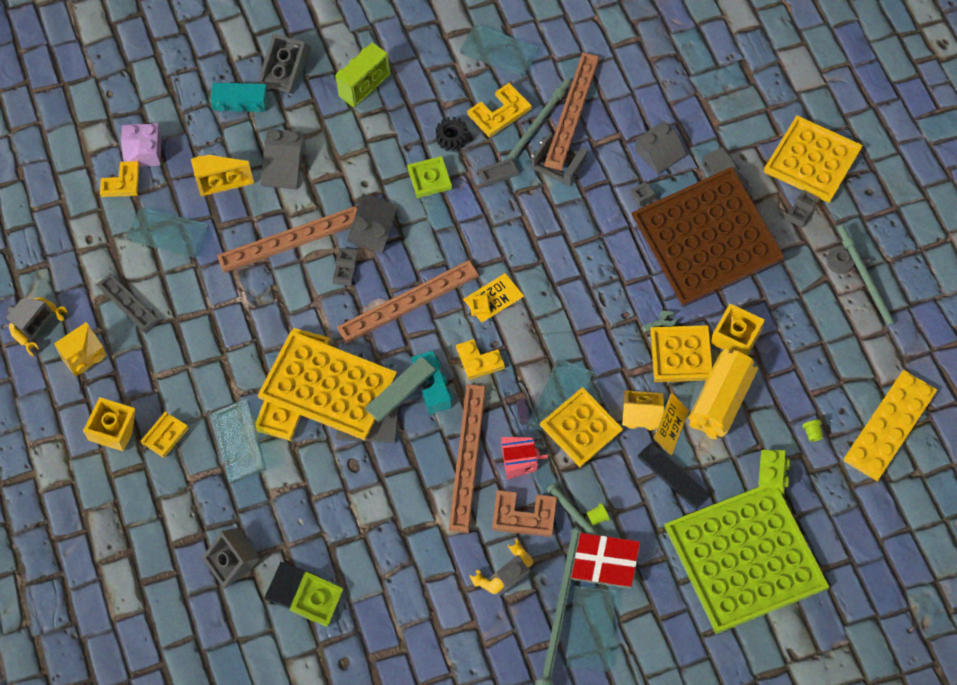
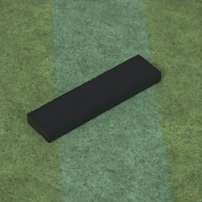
[637,442,710,510]

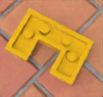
[467,83,532,138]

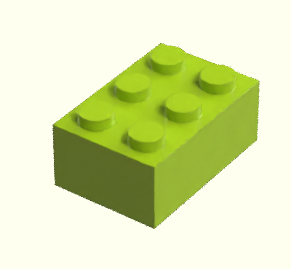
[336,42,390,108]

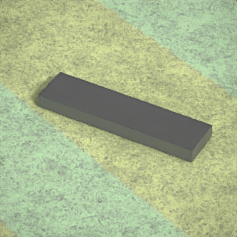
[96,273,159,334]

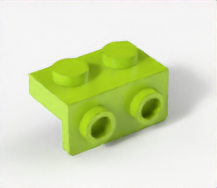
[758,450,790,494]

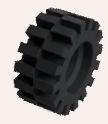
[435,117,468,152]

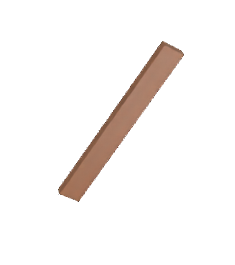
[545,52,599,171]
[217,206,357,273]
[337,260,479,344]
[449,384,486,533]

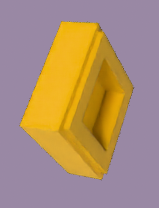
[469,294,490,316]

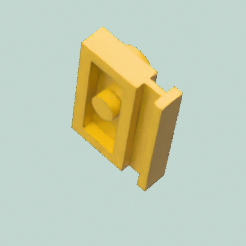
[141,411,189,458]

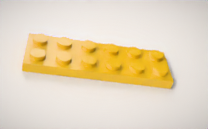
[253,328,330,441]
[843,370,937,482]

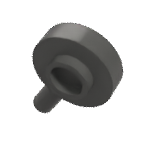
[826,246,870,274]

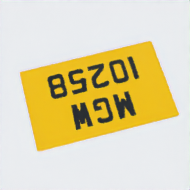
[463,273,524,323]
[654,393,689,456]

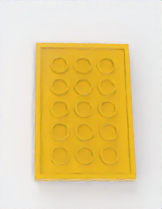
[258,331,397,440]

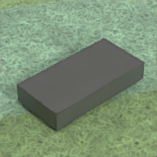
[478,158,519,187]

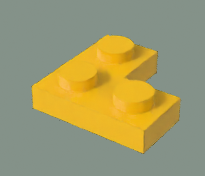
[100,161,139,197]
[456,339,505,381]

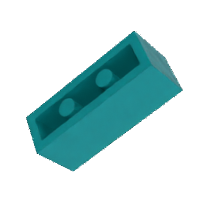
[210,83,268,113]

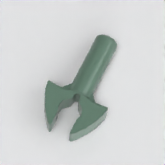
[642,311,678,333]

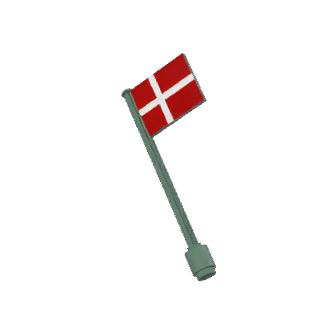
[535,529,640,685]

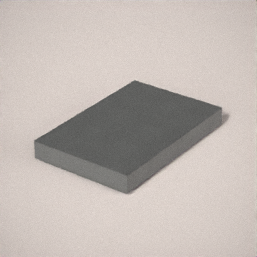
[336,406,399,443]

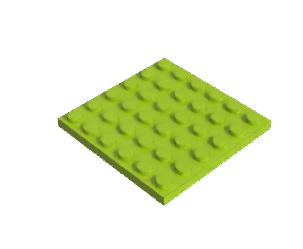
[664,487,829,634]

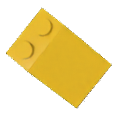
[191,155,254,196]

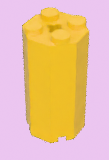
[688,349,758,440]

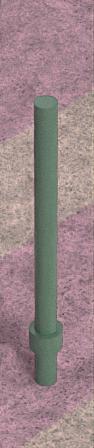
[508,79,571,161]
[837,225,894,326]

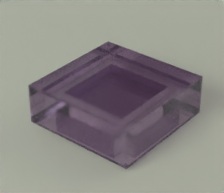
[517,398,528,425]

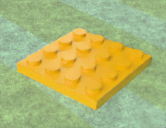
[764,116,863,203]

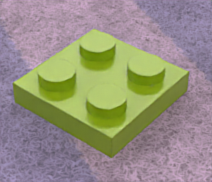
[407,156,452,198]
[289,572,343,627]

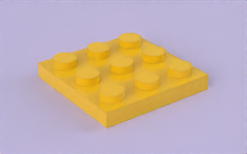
[650,325,712,382]
[540,387,623,467]

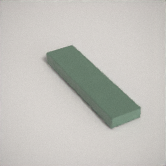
[365,357,435,423]

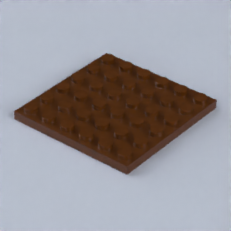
[632,167,784,307]

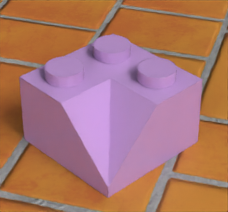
[121,124,162,167]

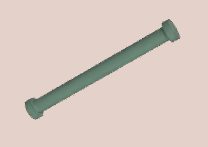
[546,483,600,536]

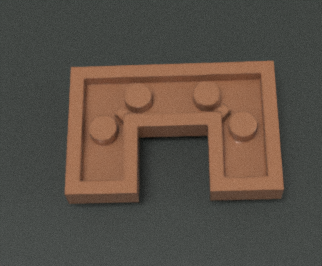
[492,490,557,537]

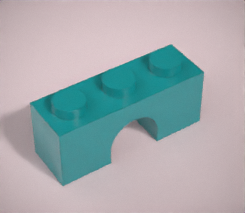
[411,350,453,415]

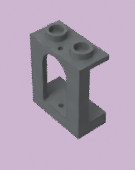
[530,132,588,186]

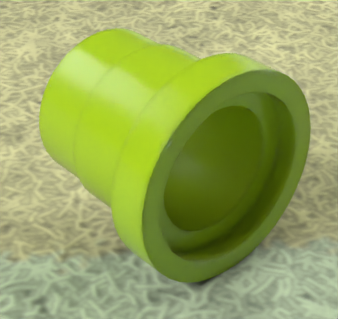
[802,420,824,442]
[586,502,610,526]

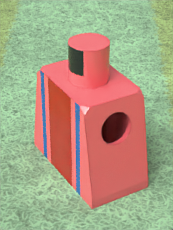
[501,437,548,479]

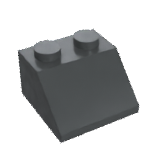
[635,121,686,175]
[202,528,260,588]

